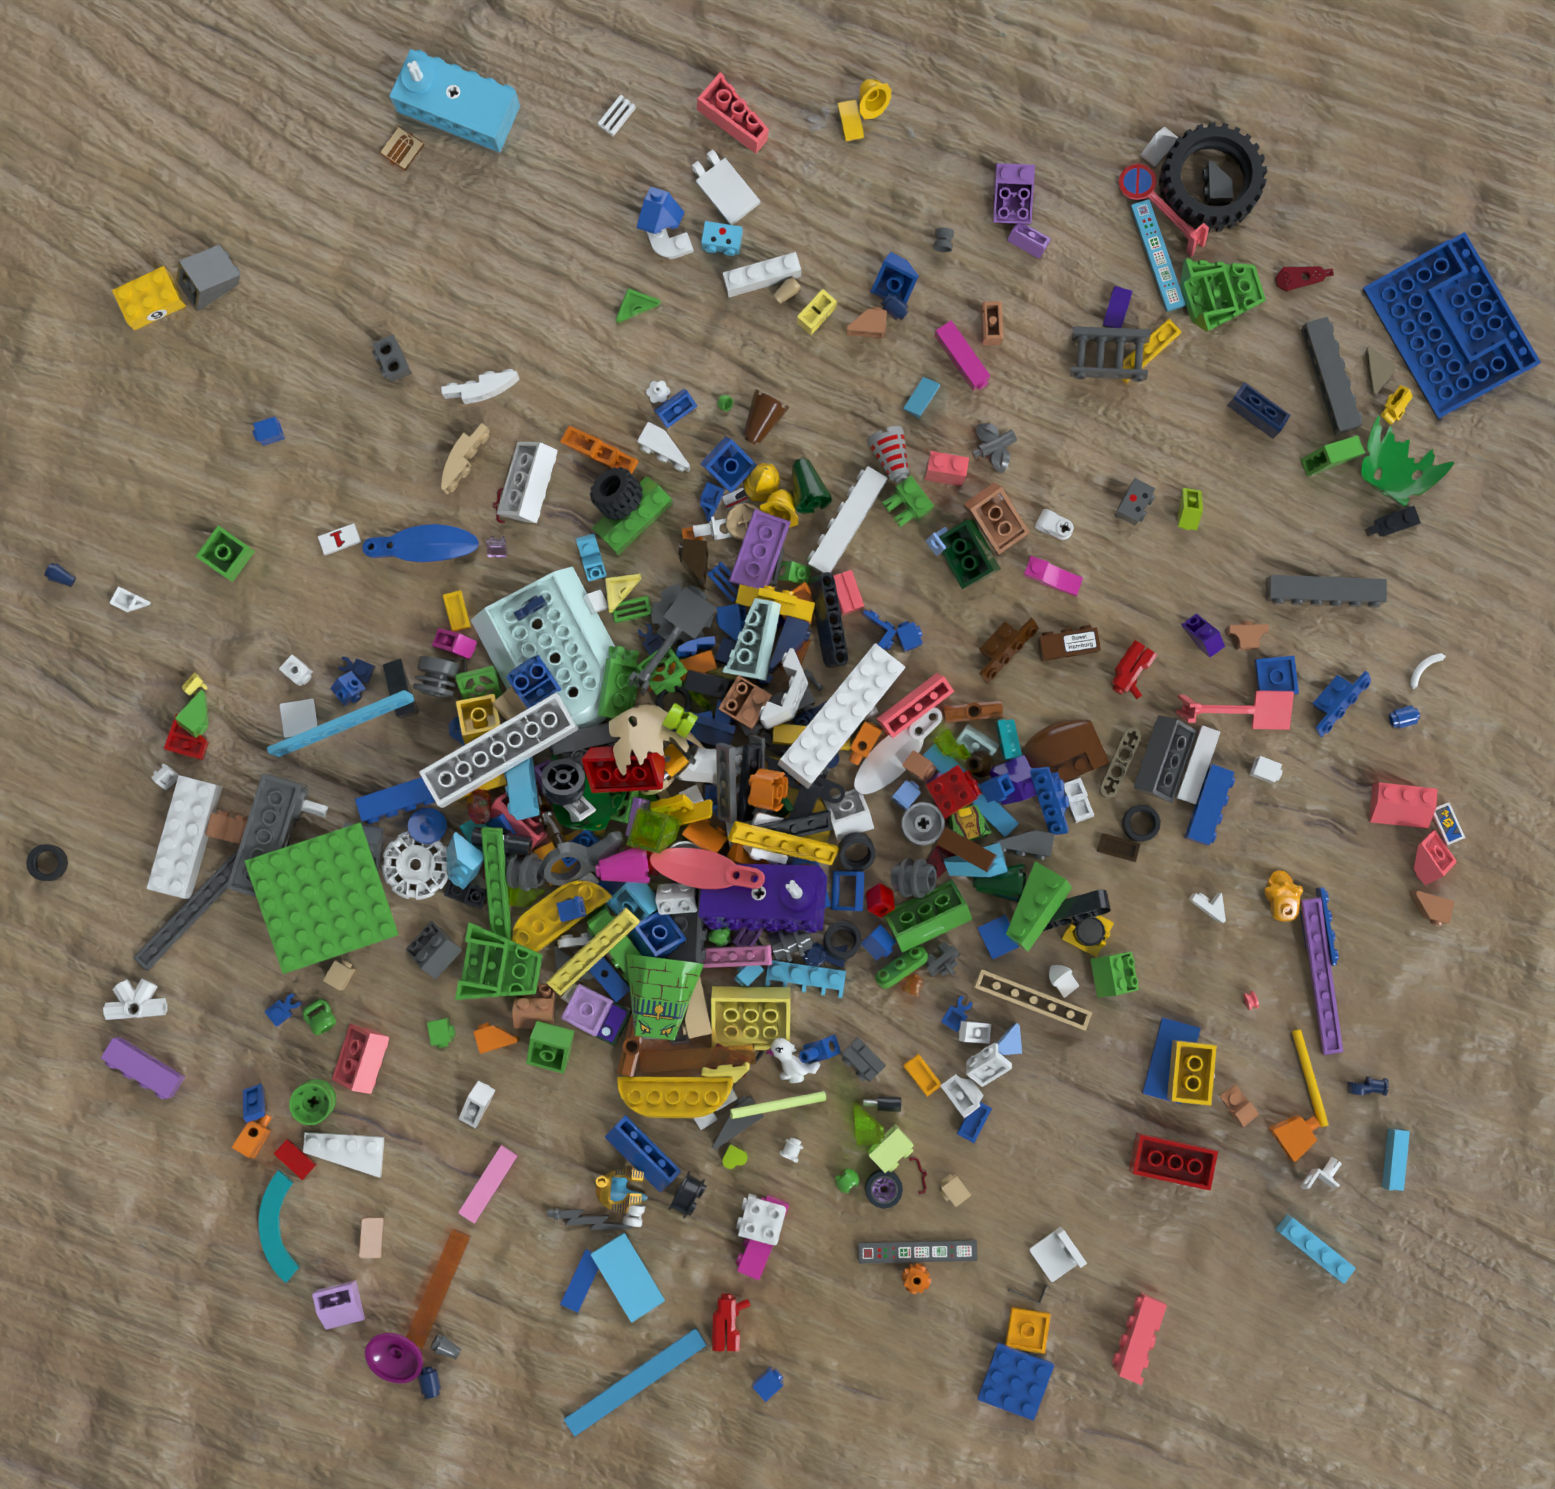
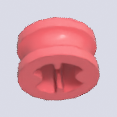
[1243,991,1259,1011]

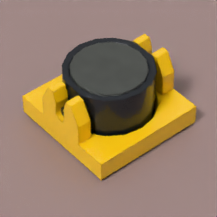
[1061,916,1114,957]

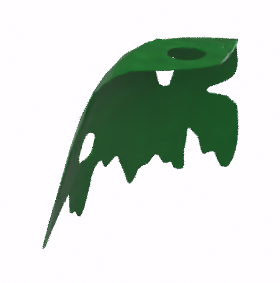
[1361,415,1454,506]
[551,753,627,831]

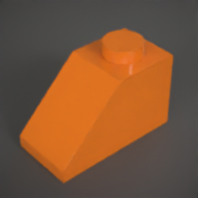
[473,1022,520,1054]

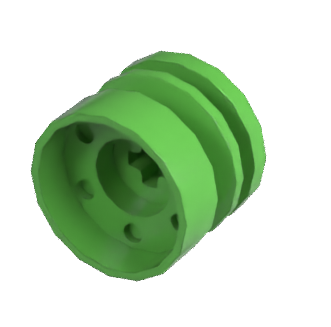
[289,1079,336,1125]

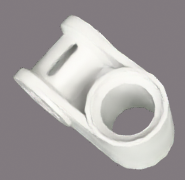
[1035,509,1074,540]

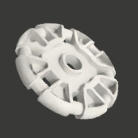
[381,831,448,900]

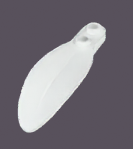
[854,707,942,794]

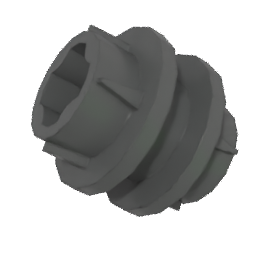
[505,852,545,891]
[891,858,937,898]
[767,929,813,962]

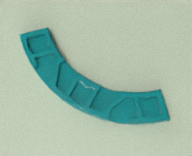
[259,1170,300,1283]

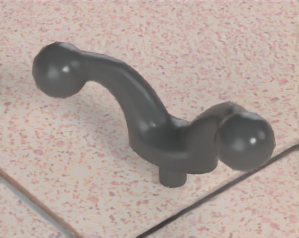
[788,668,823,691]

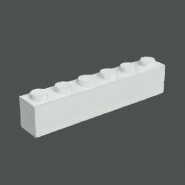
[807,466,887,574]

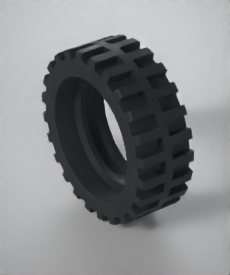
[1159,122,1267,233]

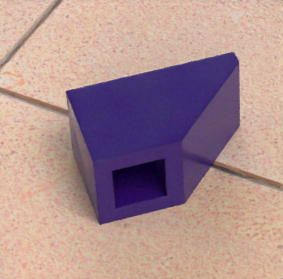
[1181,613,1225,657]

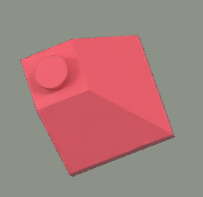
[1414,830,1457,885]

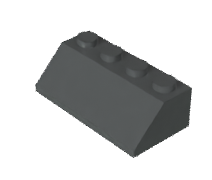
[1134,715,1197,803]

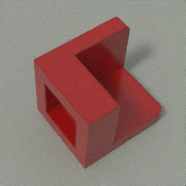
[866,883,895,918]

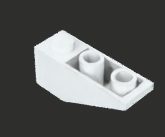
[637,422,690,472]

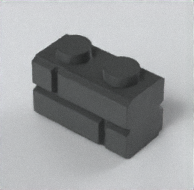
[841,1037,886,1082]

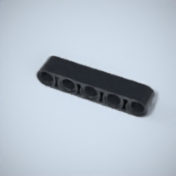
[810,572,848,668]
[1043,890,1111,931]

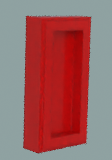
[274,1138,317,1180]

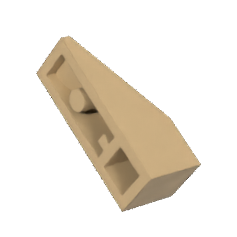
[681,976,712,1039]

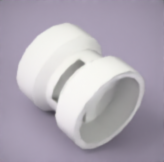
[622,1204,645,1227]

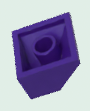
[989,755,1037,805]

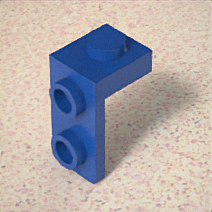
[862,610,897,650]

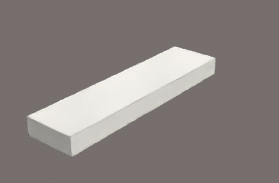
[1176,725,1220,805]

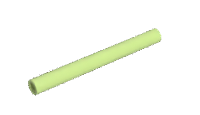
[730,1091,826,1119]

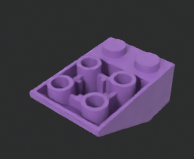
[993,163,1035,224]

